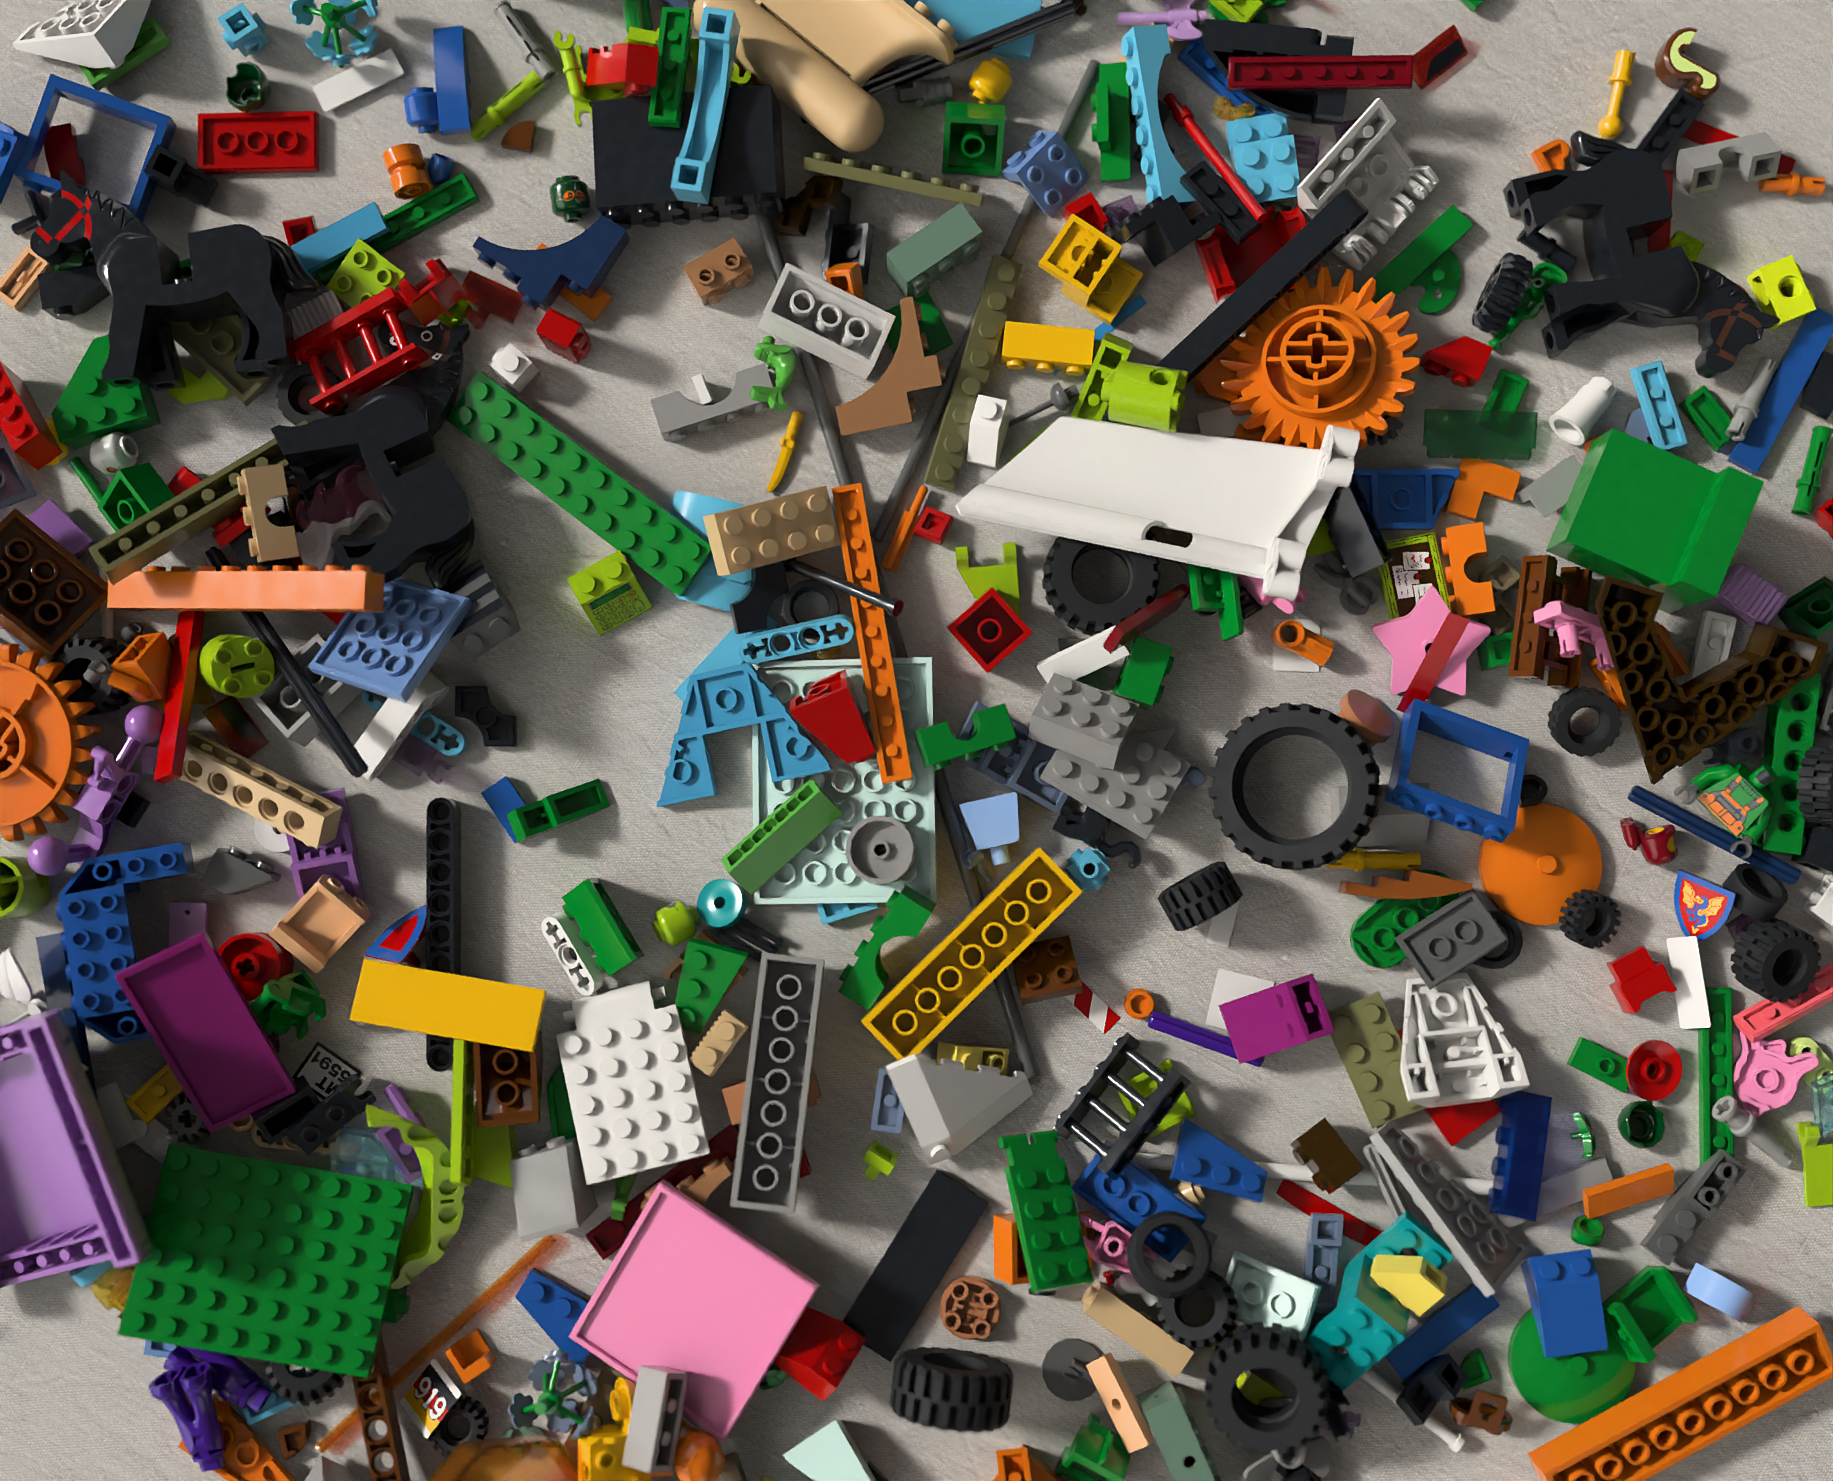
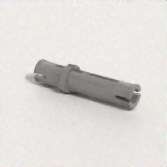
[493,0,558,83]
[1725,356,1779,441]

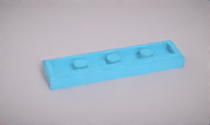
[674,615,778,701]

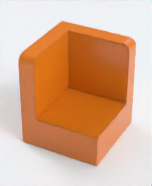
[445,1329,497,1384]

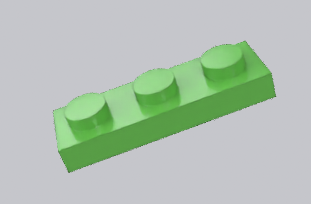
[79,15,172,91]

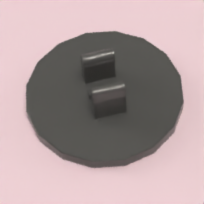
[1042,1338,1100,1401]

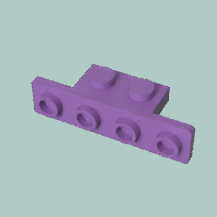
[374,1083,427,1184]

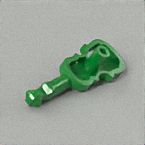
[1488,262,1568,351]

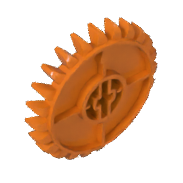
[1220,266,1420,450]
[0,644,102,842]

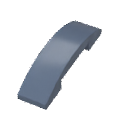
[1303,1212,1344,1333]

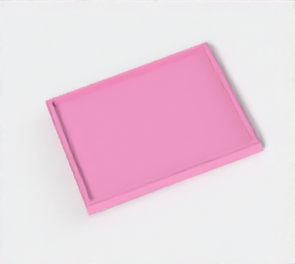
[569,1180,820,1443]

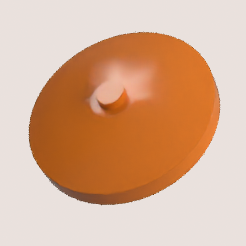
[1478,804,1602,925]

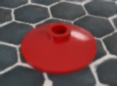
[1626,1040,1682,1101]

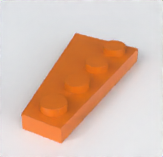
[178,1393,297,1481]

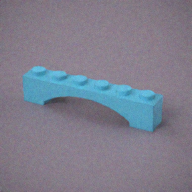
[670,7,741,204]
[1121,24,1196,210]

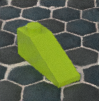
[1071,332,1134,421]

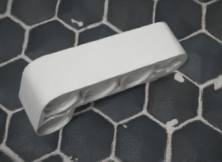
[354,671,449,782]

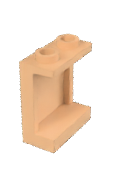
[269,874,371,974]

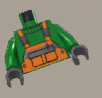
[1674,763,1777,859]

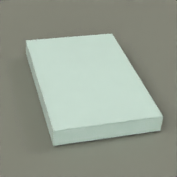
[1225,1251,1322,1341]

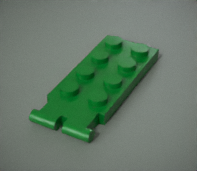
[998,1130,1094,1294]

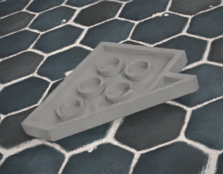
[1040,727,1191,840]

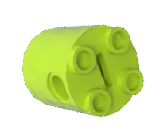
[1101,360,1188,433]
[198,634,275,698]
[0,856,51,918]

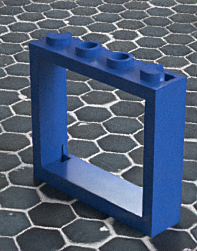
[14,74,177,222]
[1385,698,1529,843]

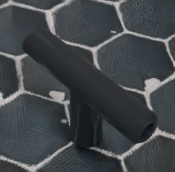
[11,190,47,236]

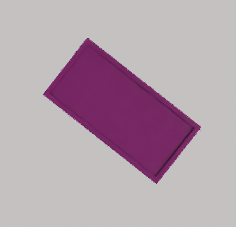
[115,931,297,1133]

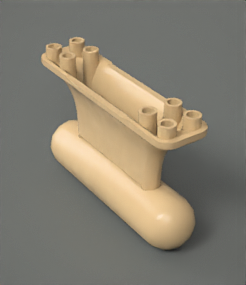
[693,0,958,153]

